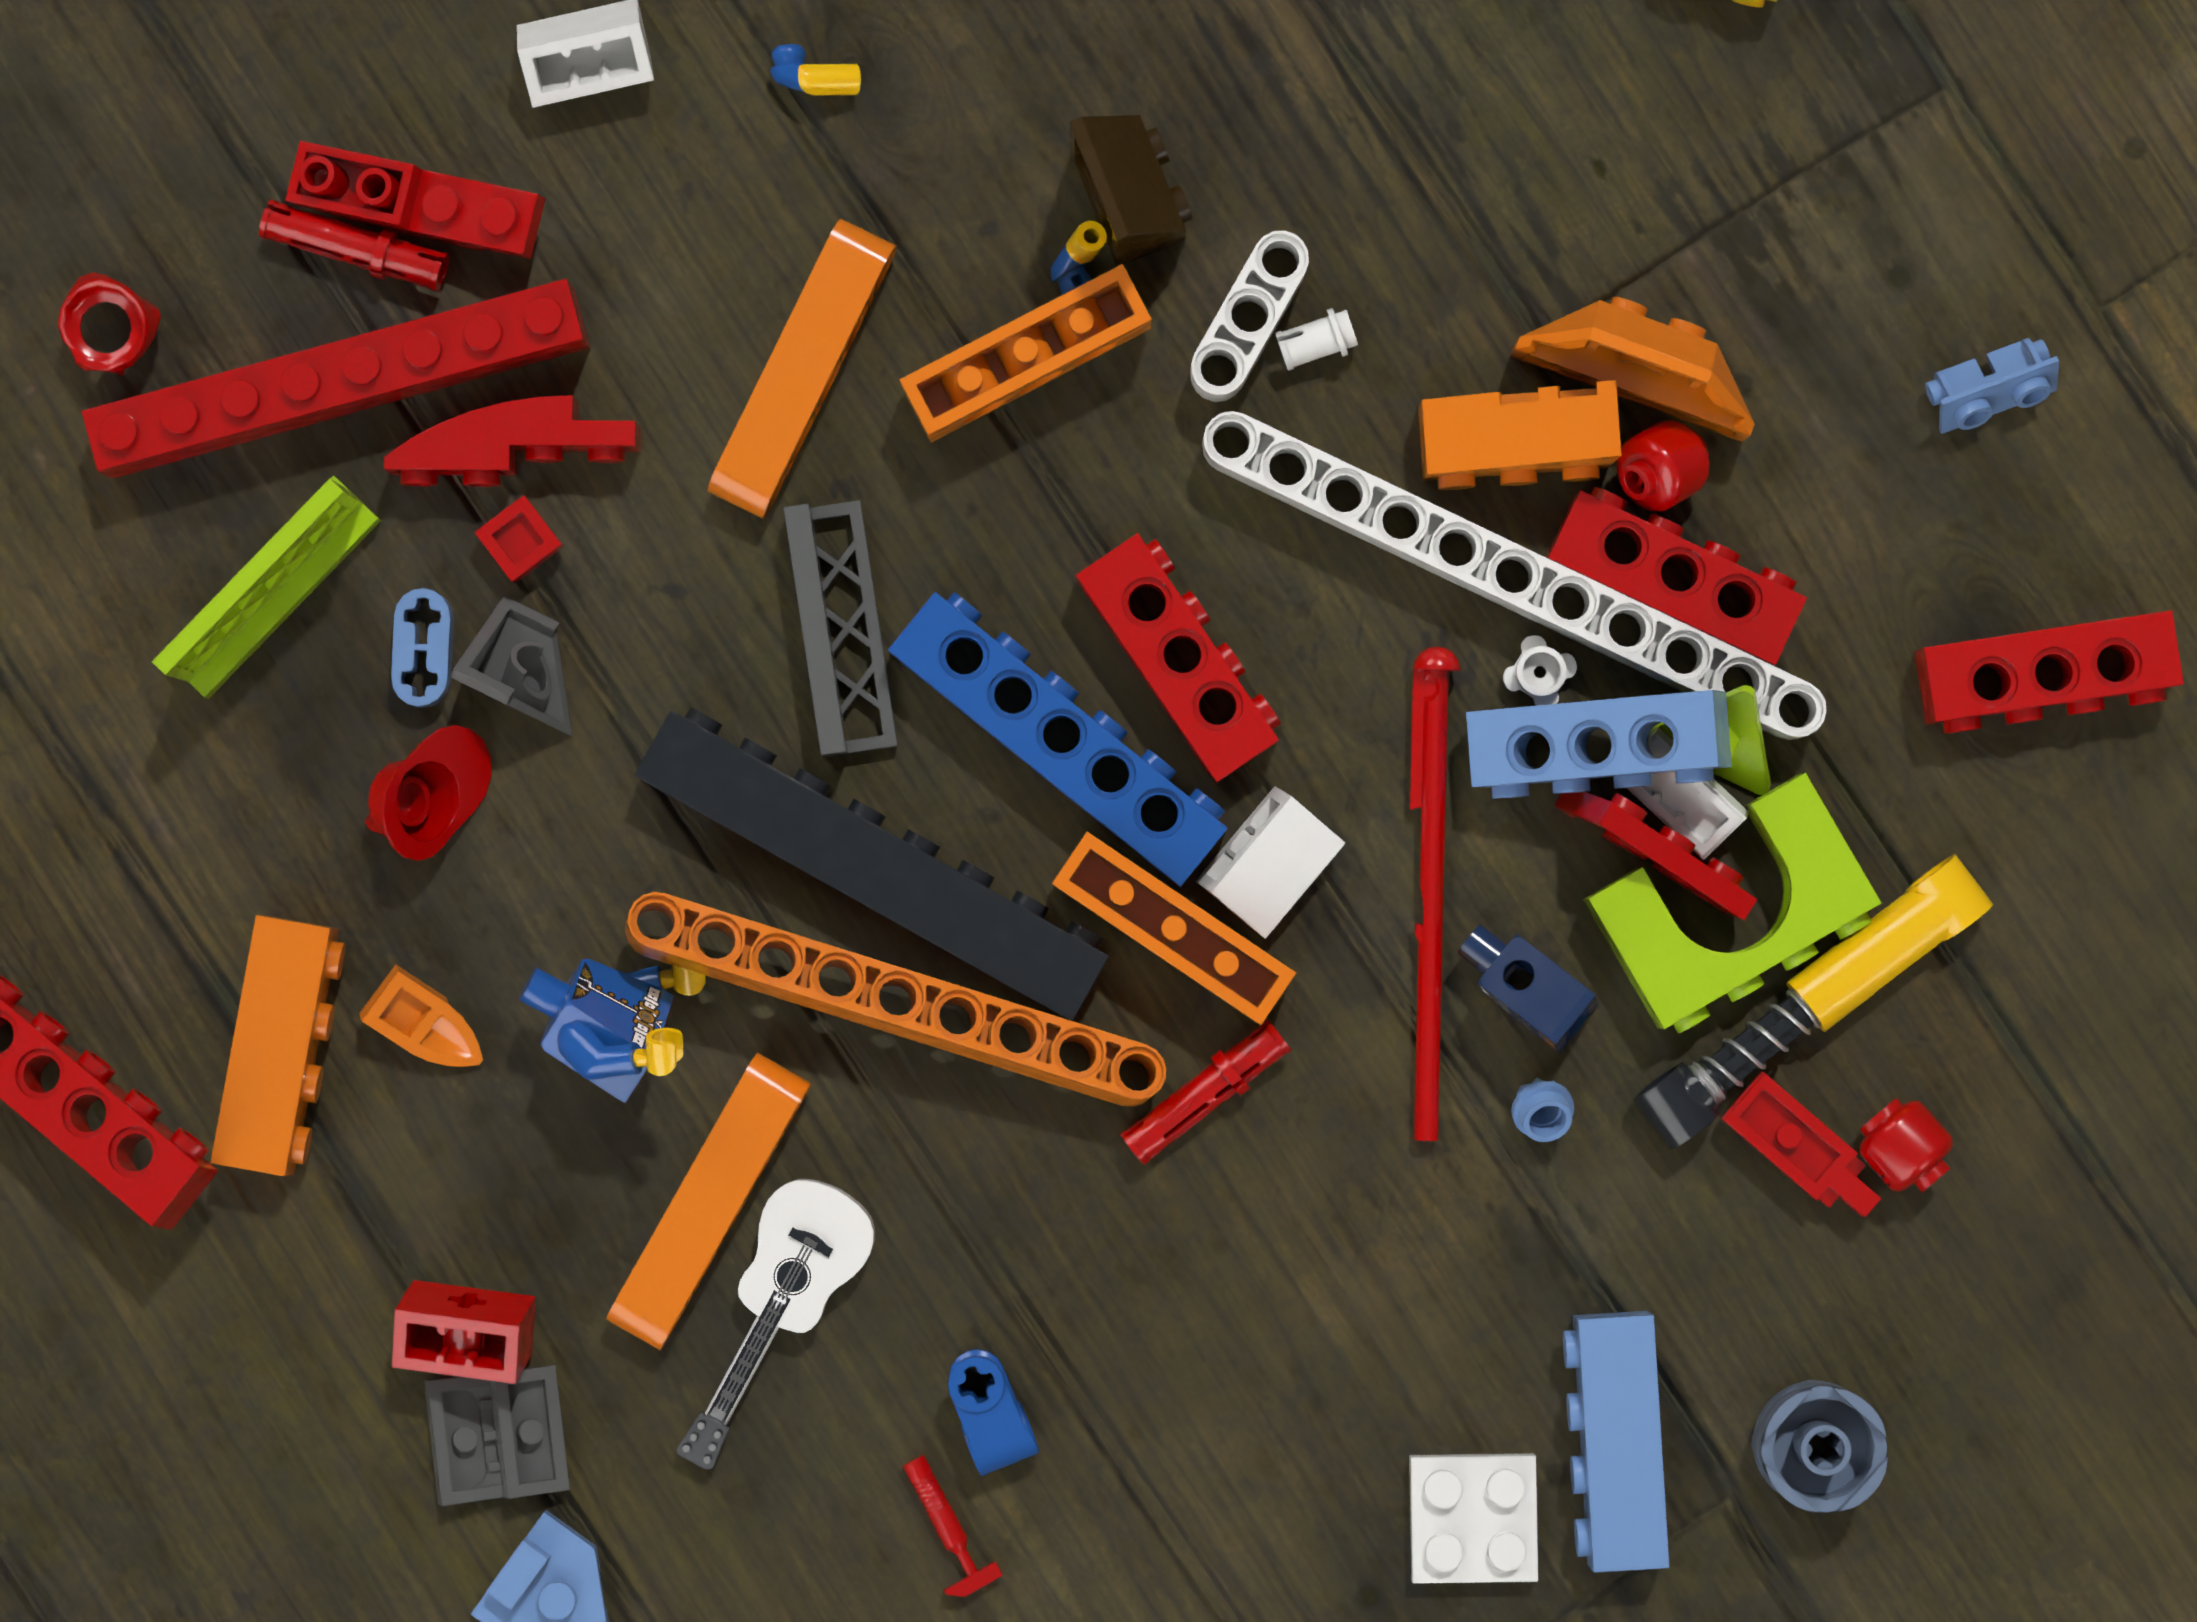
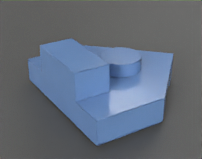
[471,1510,609,1622]

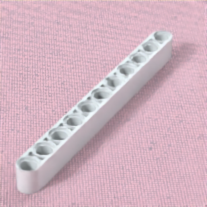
[1202,411,1827,740]

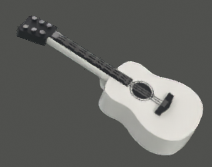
[677,1179,875,1470]

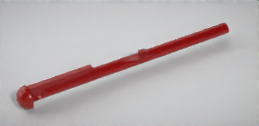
[1410,646,1461,1141]

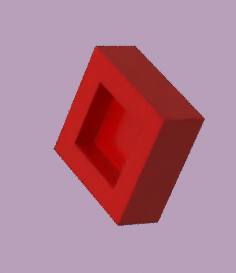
[474,495,564,584]

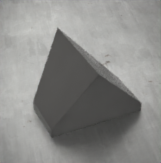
[451,596,573,737]

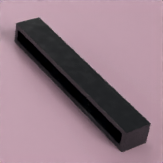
[634,707,1109,1021]

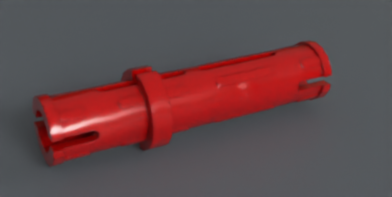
[259,199,450,292]
[1120,1019,1292,1166]

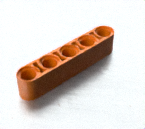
[707,219,897,519]
[606,1052,812,1351]

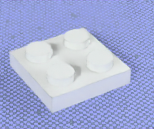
[1409,1453,1538,1583]

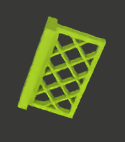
[152,475,382,699]

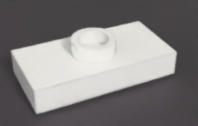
[1627,727,1749,860]

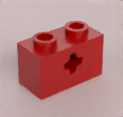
[392,1280,536,1384]

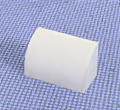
[517,0,654,108]
[1195,786,1345,939]

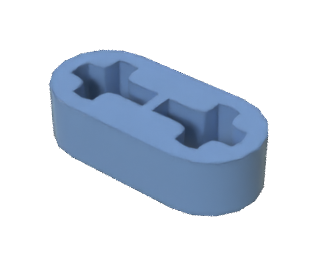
[391,588,454,708]

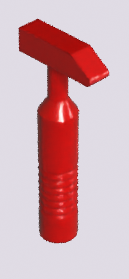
[902,1454,1003,1597]

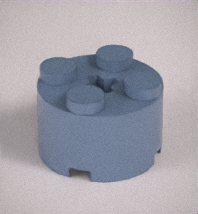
[1751,1380,1888,1513]

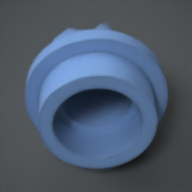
[1511,1077,1574,1142]

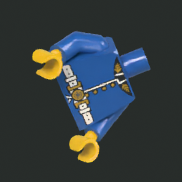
[519,947,706,1103]

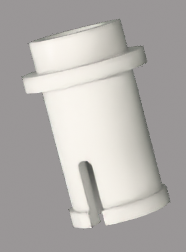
[1275,308,1358,371]

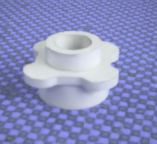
[1503,635,1577,706]

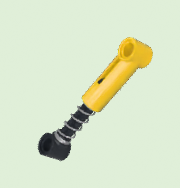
[1633,854,1993,1150]

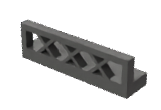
[784,500,898,758]

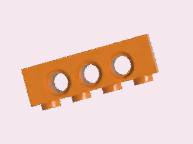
[899,264,1152,443]

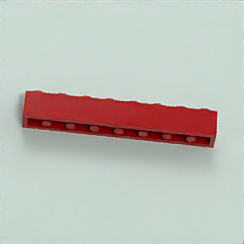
[81,278,590,479]

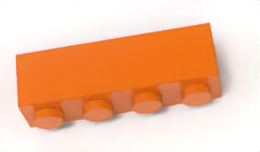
[1052,832,1296,1025]
[210,915,346,1176]

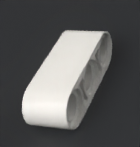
[1190,231,1309,402]

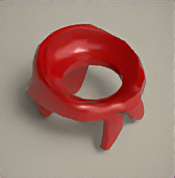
[57,272,161,375]

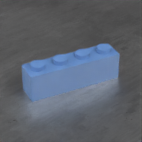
[1563,1311,1669,1572]

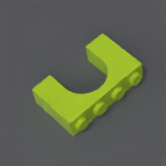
[1582,773,1881,1033]

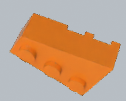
[1418,380,1621,490]

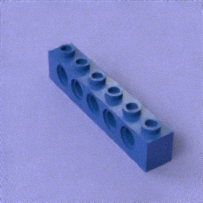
[888,592,1228,888]

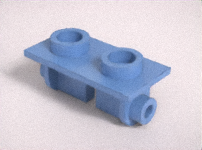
[1925,338,2059,434]

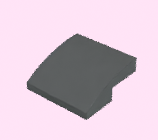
[424,1365,570,1506]

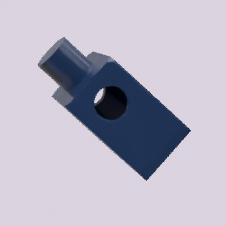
[1457,924,1598,1054]

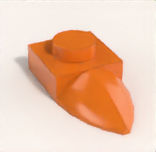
[359,964,483,1067]

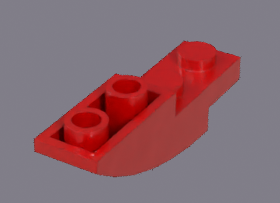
[285,140,546,259]
[384,395,641,487]

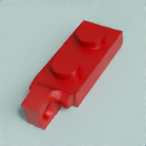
[1720,1071,1882,1217]

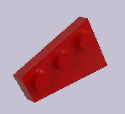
[1554,792,1757,920]

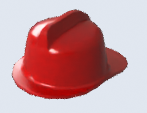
[364,725,492,861]

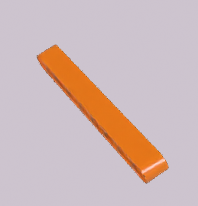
[625,892,1166,1107]

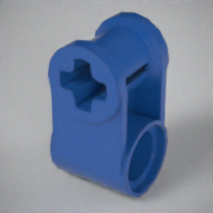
[948,1349,1040,1476]

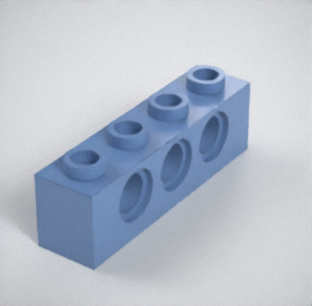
[1466,690,1732,799]

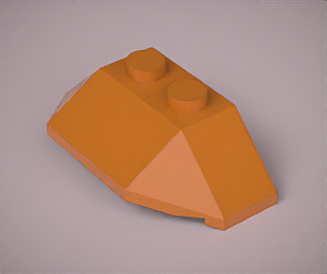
[1510,297,1755,442]

